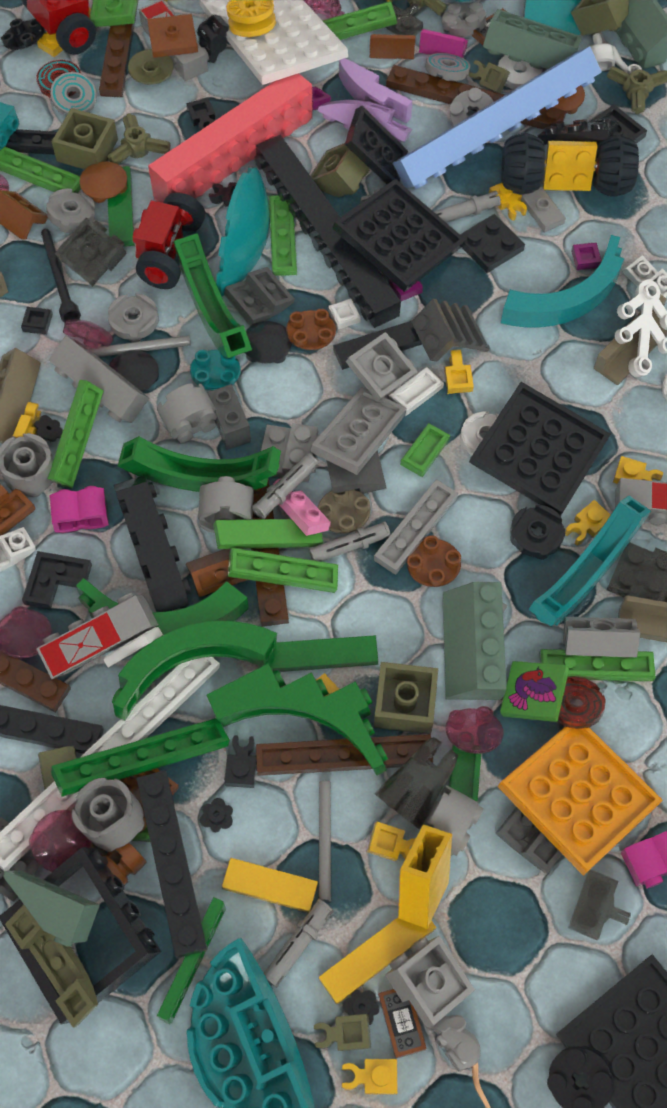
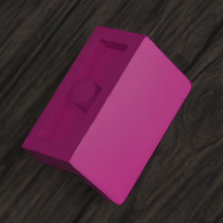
[419,29,468,58]

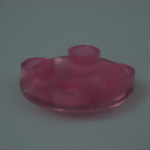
[63,319,114,348]
[0,606,52,659]
[446,706,504,754]
[29,810,91,872]

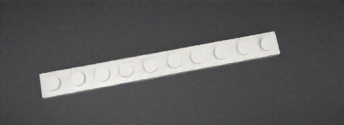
[0,657,220,872]

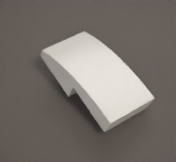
[622,255,667,298]
[0,527,36,572]

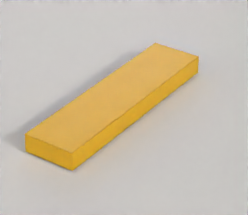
[318,917,437,1005]

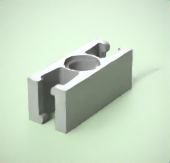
[563,617,640,657]

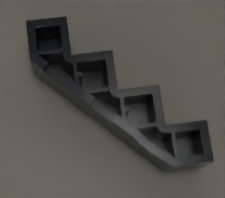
[113,475,192,612]

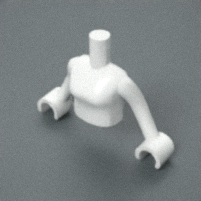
[586,33,641,74]

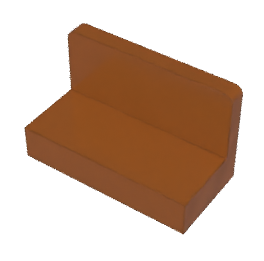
[370,34,415,59]
[0,190,48,239]
[186,549,248,597]

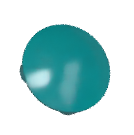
[190,350,241,391]

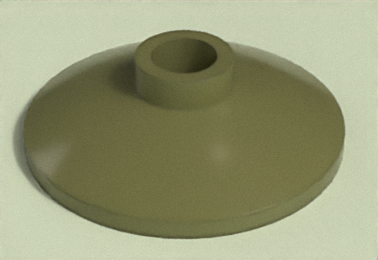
[128,49,174,85]

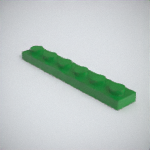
[51,718,230,797]

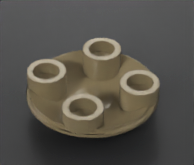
[317,489,371,533]

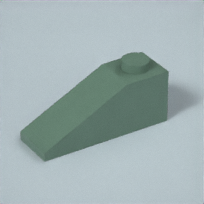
[3,870,99,946]

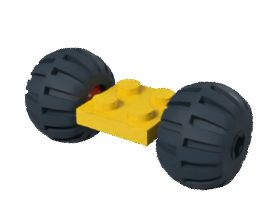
[501,133,639,197]

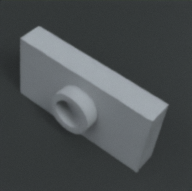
[521,186,566,232]

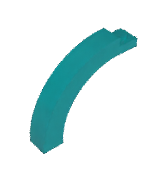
[501,235,624,328]
[529,495,651,627]

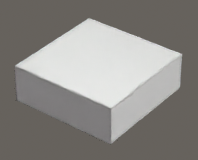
[328,299,361,330]

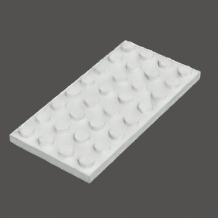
[199,0,348,85]

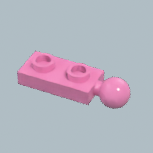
[273,479,331,536]

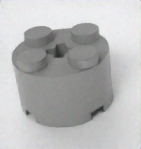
[157,384,217,444]
[0,433,54,497]
[198,476,254,533]
[72,778,144,852]
[424,785,483,856]

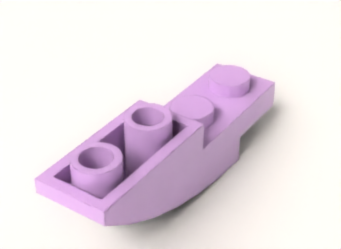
[339,58,413,123]
[318,100,412,142]

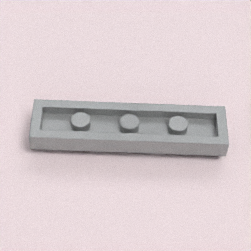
[374,479,458,575]

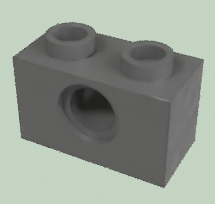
[207,384,251,450]

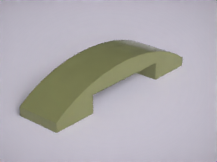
[5,905,98,1028]

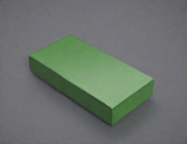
[400,423,450,477]

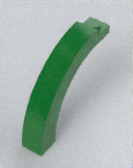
[173,233,252,358]
[118,436,281,492]
[76,578,249,641]
[112,621,277,721]

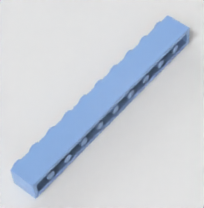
[393,46,601,189]

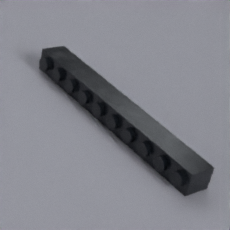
[254,135,401,328]

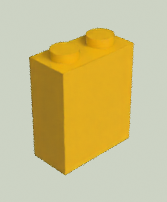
[398,825,452,929]

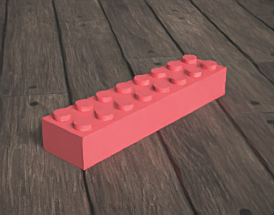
[148,73,312,203]

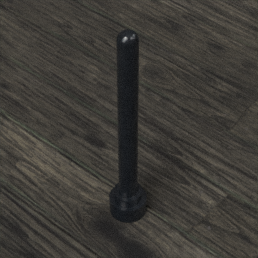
[41,228,81,323]

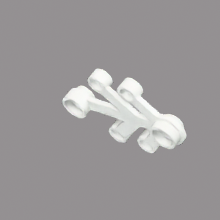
[615,280,667,378]

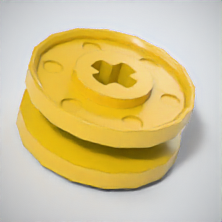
[226,0,276,37]

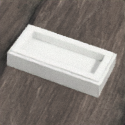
[389,367,444,416]
[103,627,163,668]

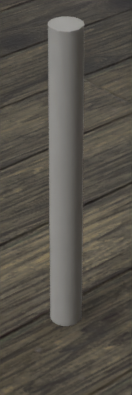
[89,335,191,357]
[319,781,331,902]

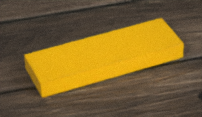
[222,858,318,913]

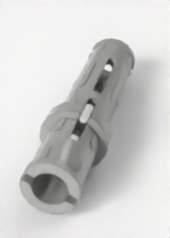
[434,191,501,223]
[252,453,319,519]
[309,521,391,562]
[264,899,334,988]

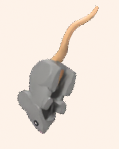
[431,1015,491,1108]

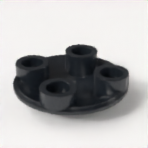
[1,18,45,50]
[245,321,292,363]
[109,350,159,392]

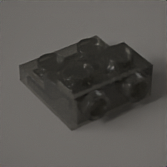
[54,217,127,287]
[607,542,667,602]

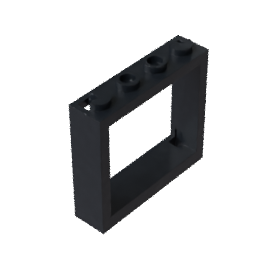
[0,847,161,1025]

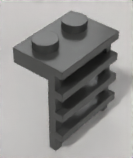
[411,298,490,362]

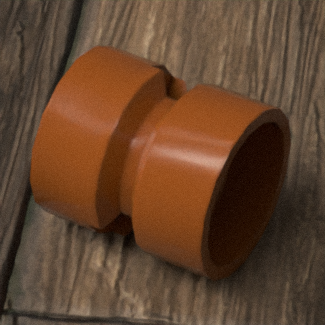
[101,843,147,886]

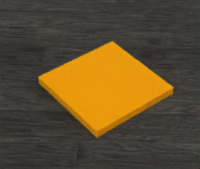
[497,717,663,876]

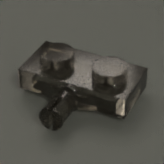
[385,2,423,36]
[568,869,631,941]

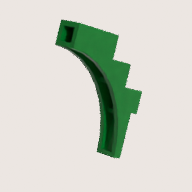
[206,663,388,776]

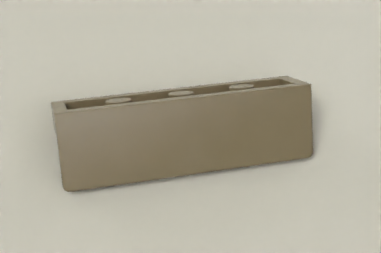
[594,294,667,385]
[0,348,40,444]
[618,596,667,642]

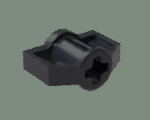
[197,14,229,63]

